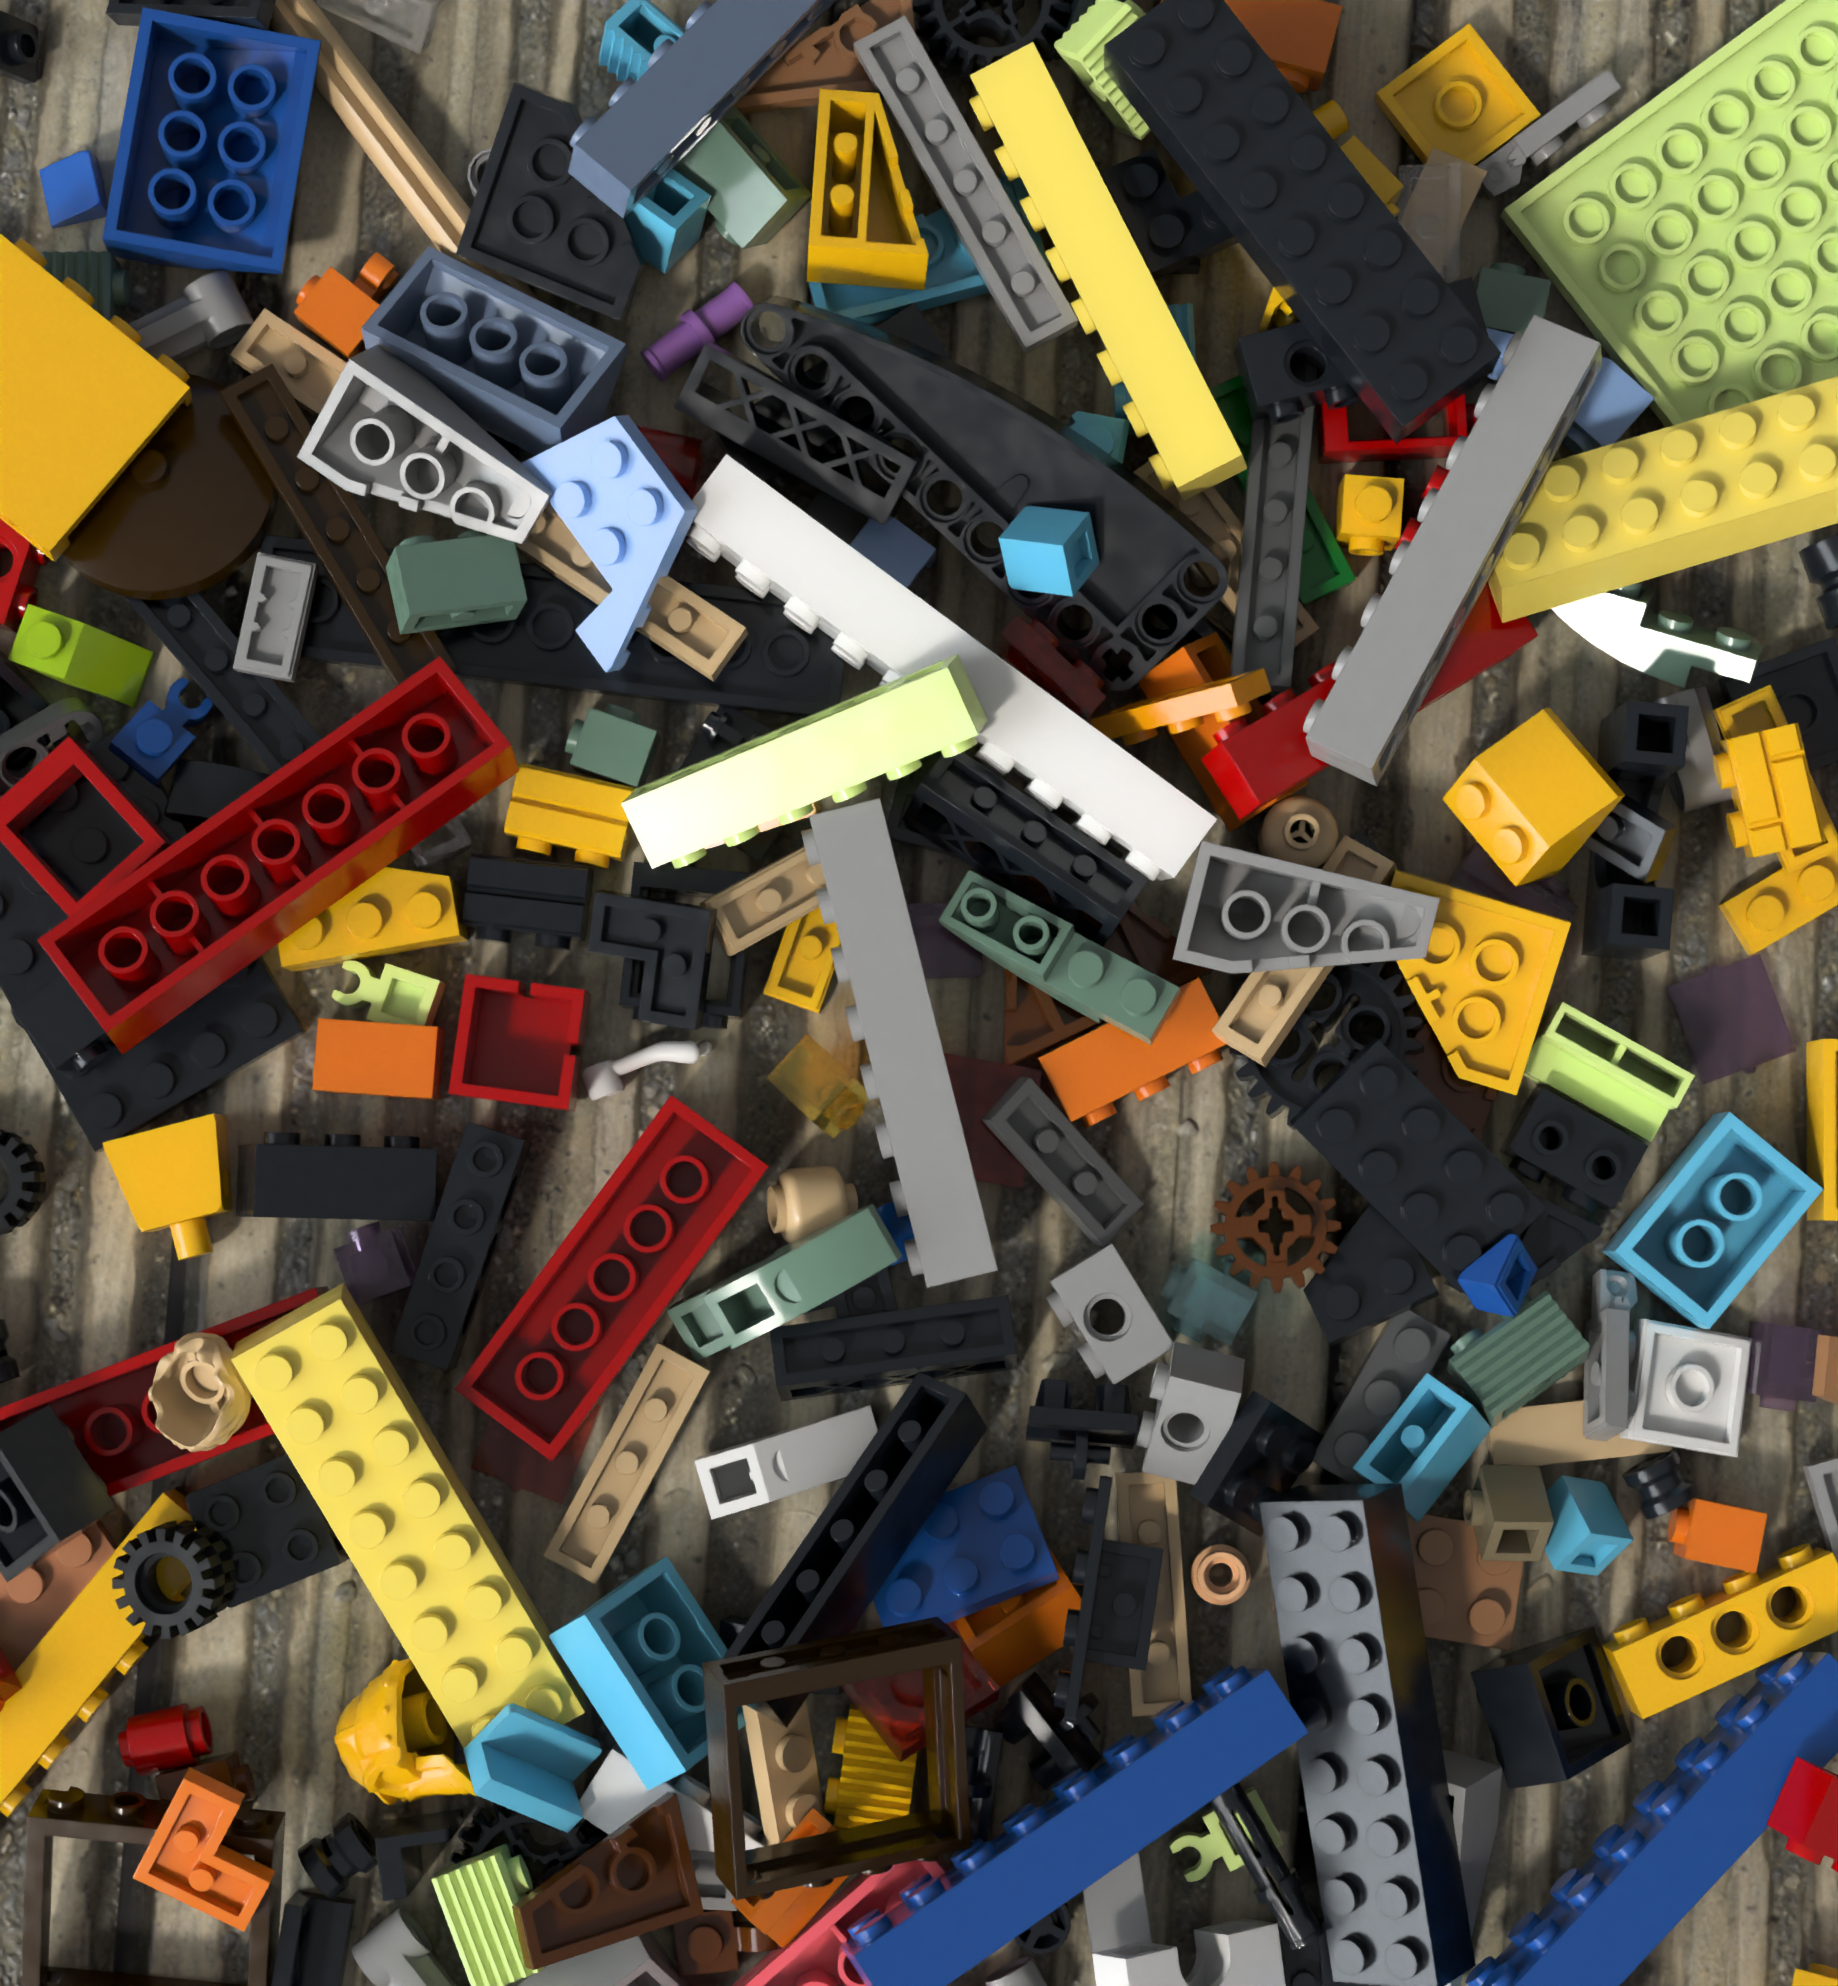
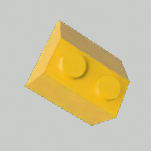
[1442,708,1625,887]

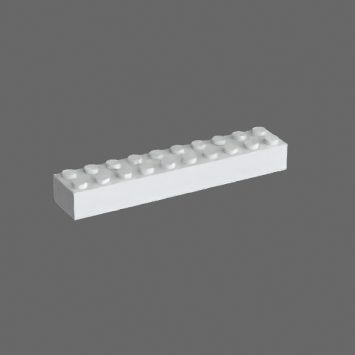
[686,454,1217,881]

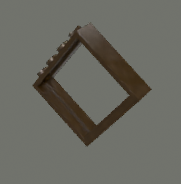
[702,1617,971,1900]
[21,1786,286,1986]

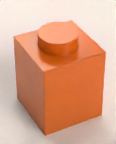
[1667,1497,1768,1573]

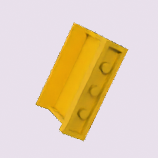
[0,234,193,562]

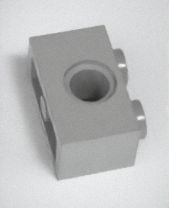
[1045,1243,1174,1385]
[1135,1341,1245,1485]

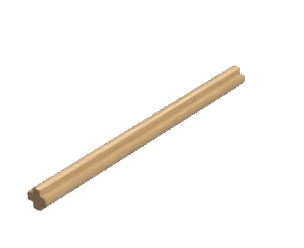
[269,0,538,300]

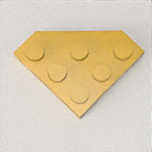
[1390,869,1571,1095]

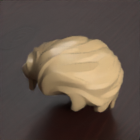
[148,1332,252,1452]

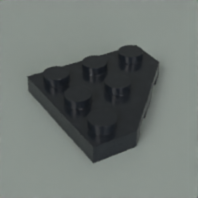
[456,82,645,321]

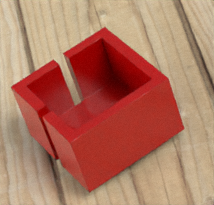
[448,974,591,1112]

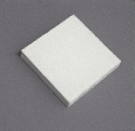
[1619,1319,1753,1457]

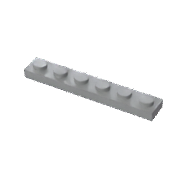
[853,16,1078,354]

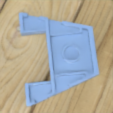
[521,415,698,672]

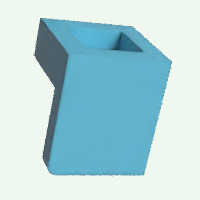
[999,506,1100,597]
[1545,1475,1634,1576]

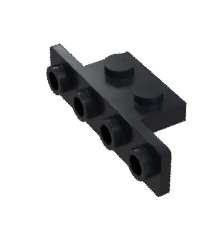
[1054,1475,1164,1723]

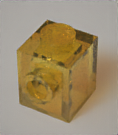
[766,1034,869,1139]

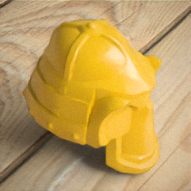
[334,1658,477,1805]

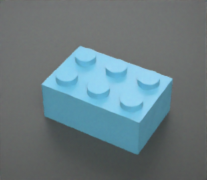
[1602,1111,1824,1329]
[548,1556,746,1790]

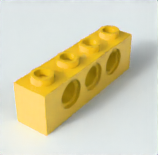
[1601,1543,1838,1719]

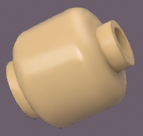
[1257,795,1339,869]
[767,1165,858,1243]

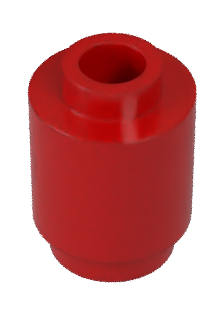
[118,1703,214,1777]

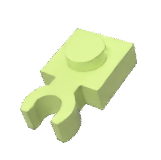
[331,960,446,1026]
[1168,1786,1284,1882]

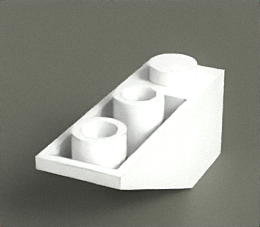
[694,1405,878,1520]
[579,1742,766,1852]

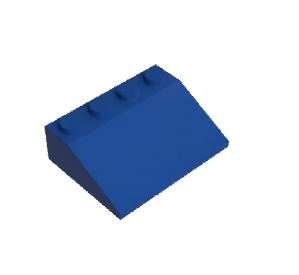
[102,7,321,274]

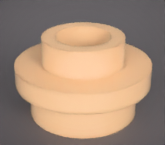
[1190,1544,1251,1605]

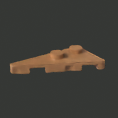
[732,0,916,115]

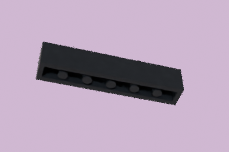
[722,1371,988,1728]

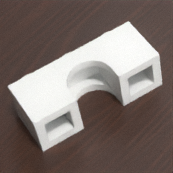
[1092,1918,1286,1986]

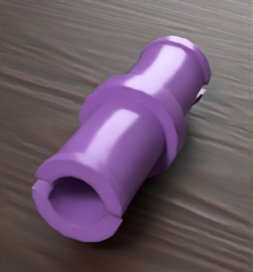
[640,281,754,382]

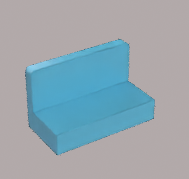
[463,1703,602,1833]

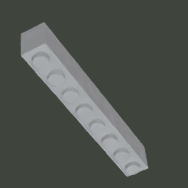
[1303,315,1602,787]
[801,798,998,1288]

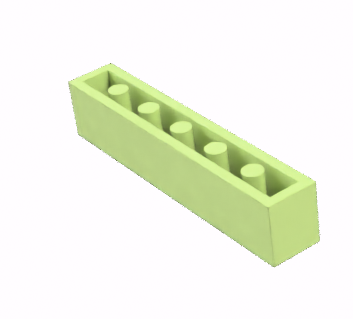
[621,654,988,869]

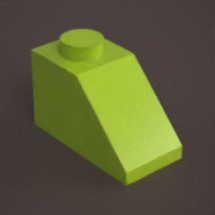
[8,604,155,709]

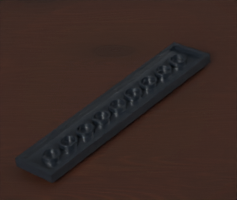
[261,535,845,717]

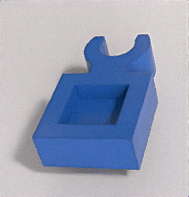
[109,677,213,787]

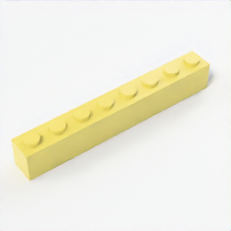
[969,42,1247,501]

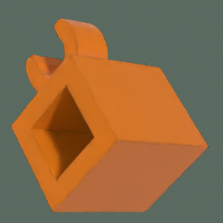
[293,252,400,362]

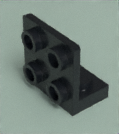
[185,1454,350,1608]

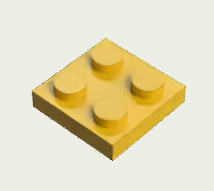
[1374,23,1541,166]

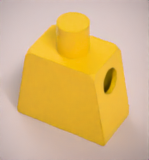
[103,1113,233,1261]

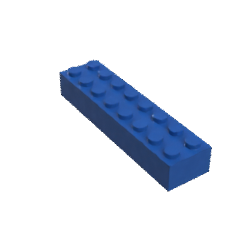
[1466,1651,1838,1986]
[840,1665,1309,1986]

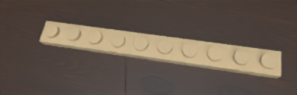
[230,308,748,682]

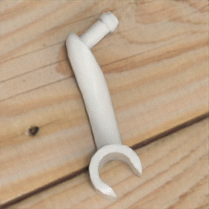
[582,1040,713,1101]

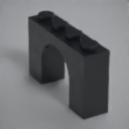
[1581,701,1689,961]

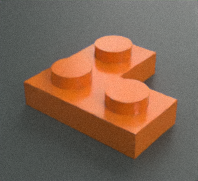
[132,1767,275,1932]

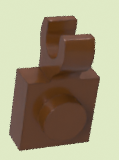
[673,1909,778,1977]

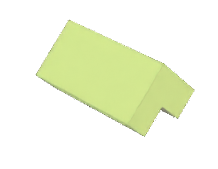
[1523,1002,1695,1143]

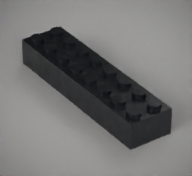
[1104,0,1501,444]
[1259,1483,1476,1986]

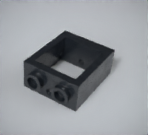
[619,862,753,1029]

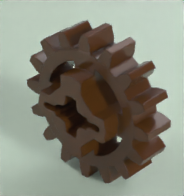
[1210,1162,1341,1294]

